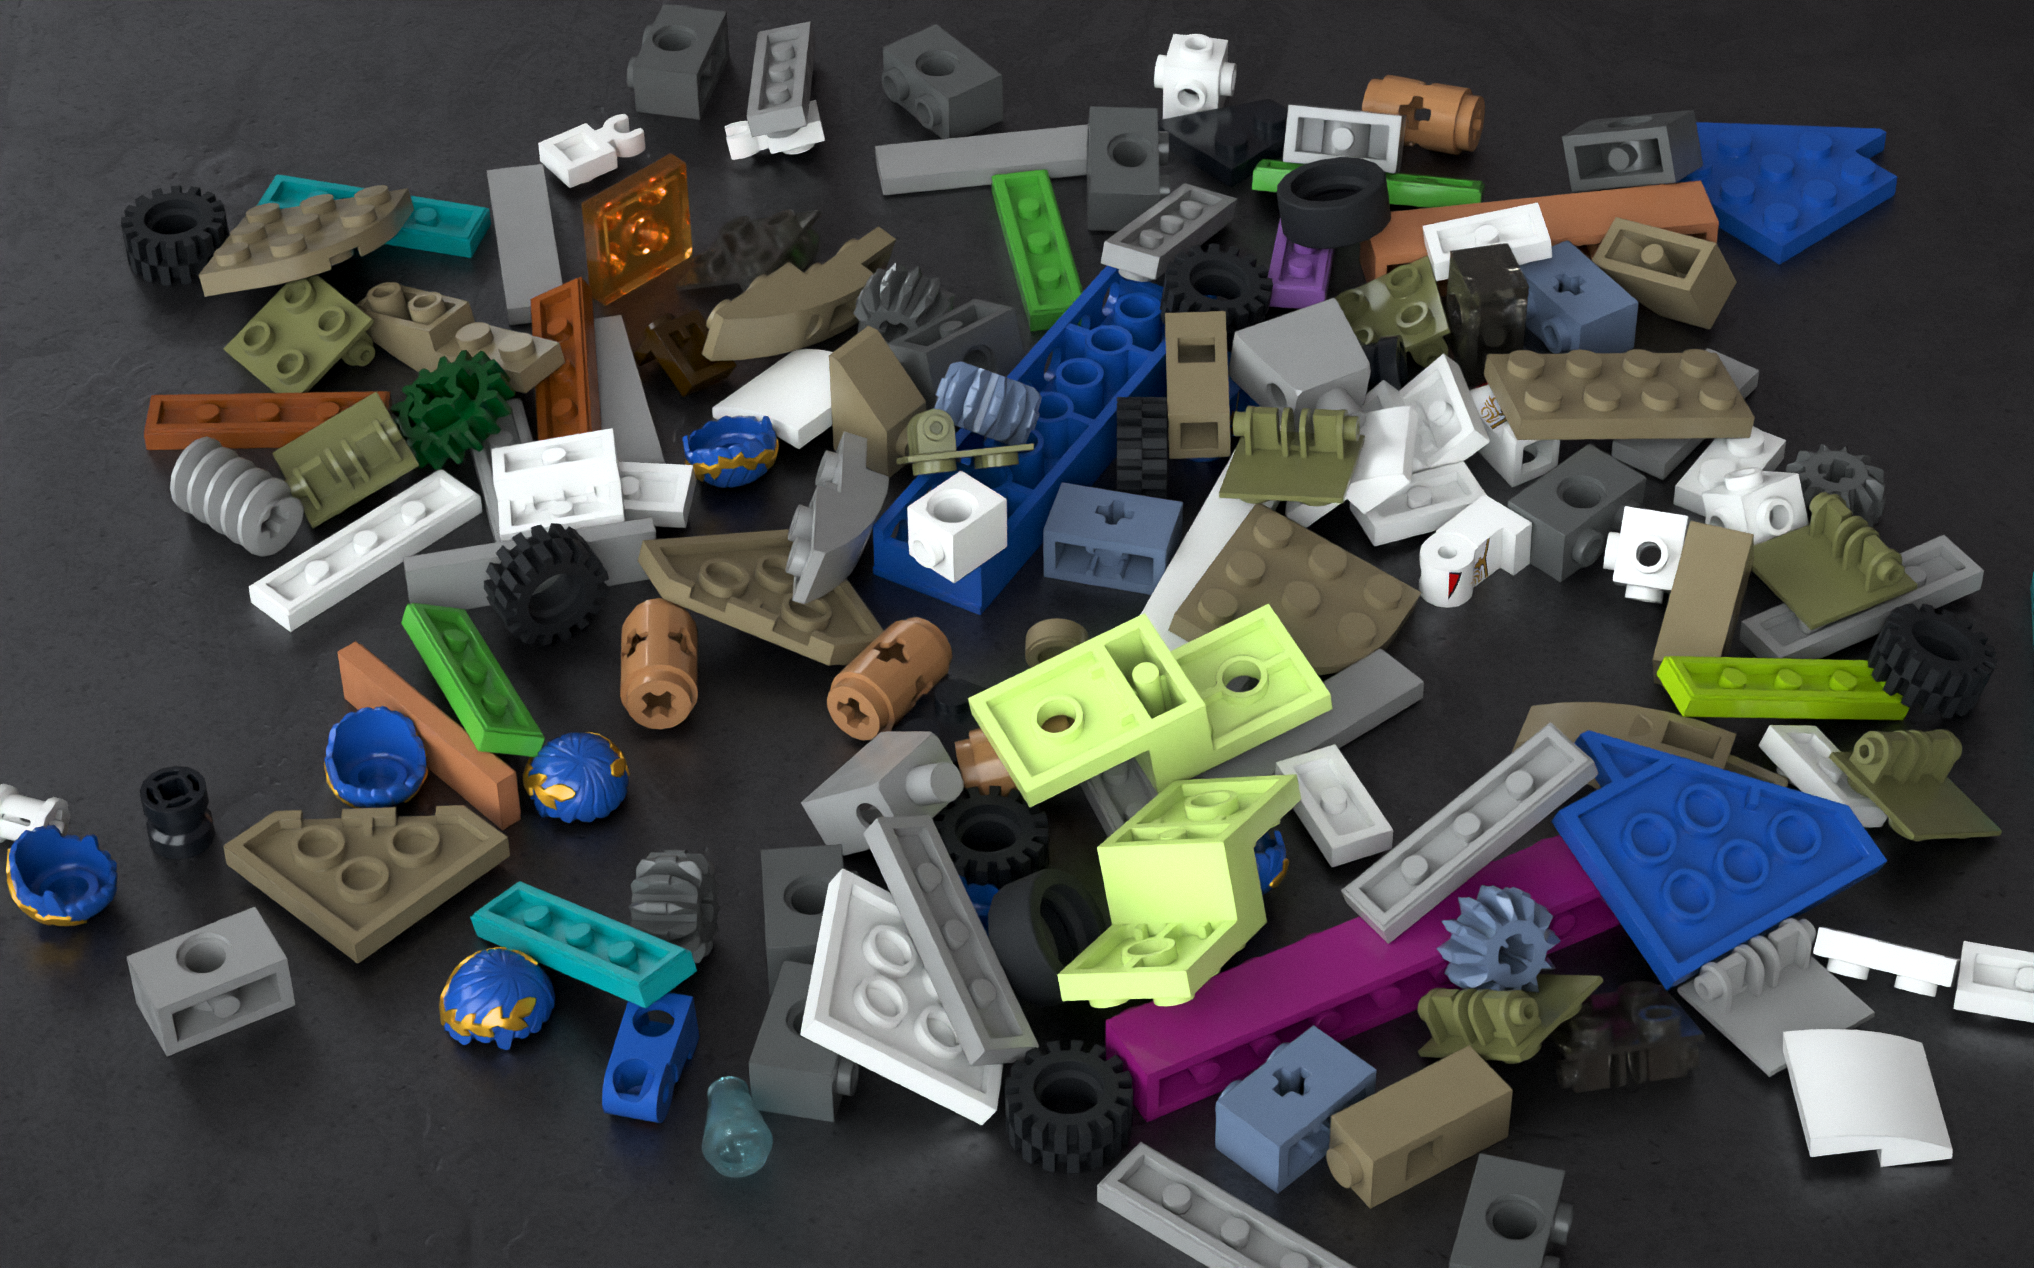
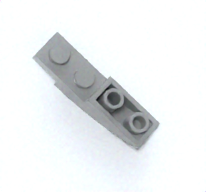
[785,431,889,604]

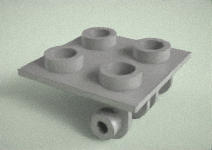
[1677,918,1875,1077]

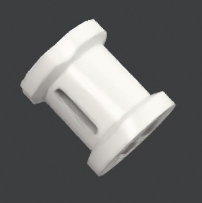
[0,784,70,843]

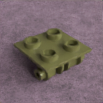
[1335,255,1451,368]
[223,274,375,393]
[272,391,419,528]
[1219,406,1365,507]
[896,409,1034,476]
[1751,492,1918,630]
[1829,729,2002,841]
[1418,974,1603,1064]

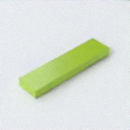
[1656,656,1910,720]

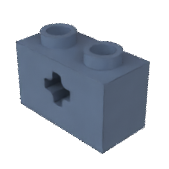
[1506,240,1639,354]
[1043,482,1183,595]
[1215,1025,1377,1194]

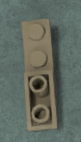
[702,226,896,361]
[355,282,566,393]
[1512,702,1789,790]

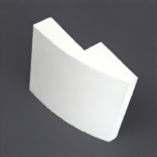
[712,349,833,449]
[1360,353,1490,474]
[1285,405,1419,528]
[492,428,626,541]
[1783,1029,1953,1167]

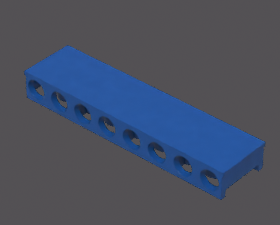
[873,266,1217,615]

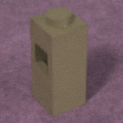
[1165,311,1231,459]
[1652,521,1754,691]
[1326,1045,1513,1209]

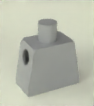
[1228,298,1371,432]
[801,731,964,856]

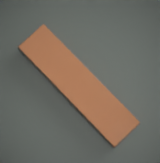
[337,641,521,831]

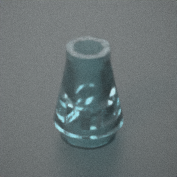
[702,1076,773,1178]

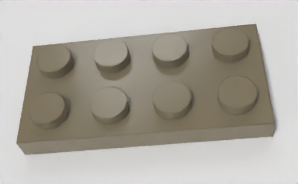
[1483,349,1755,440]

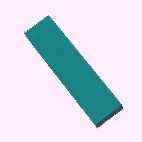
[257,174,491,258]
[470,881,697,1008]

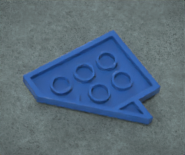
[1654,122,1898,265]
[1551,730,1887,991]

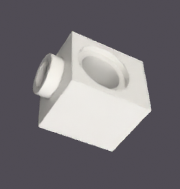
[907,471,1007,583]

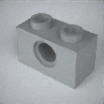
[1283,104,1407,173]
[126,906,295,1057]

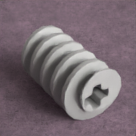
[170,436,304,557]

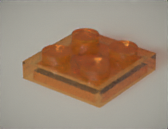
[581,153,693,306]

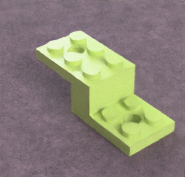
[968,604,1333,808]
[1057,774,1301,1008]

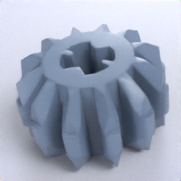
[934,361,1042,446]
[1436,885,1561,992]

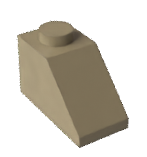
[1591,217,1737,330]
[829,325,926,478]

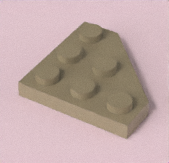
[637,529,884,666]
[223,805,510,963]

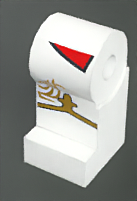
[1469,383,1560,487]
[1418,494,1532,608]

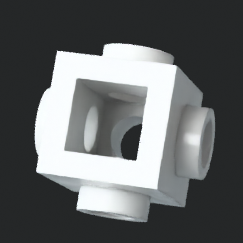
[1154,34,1237,119]
[1702,467,1809,545]
[1603,506,1690,604]

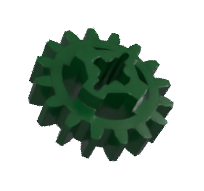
[390,350,515,470]

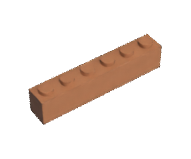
[1359,180,1719,296]

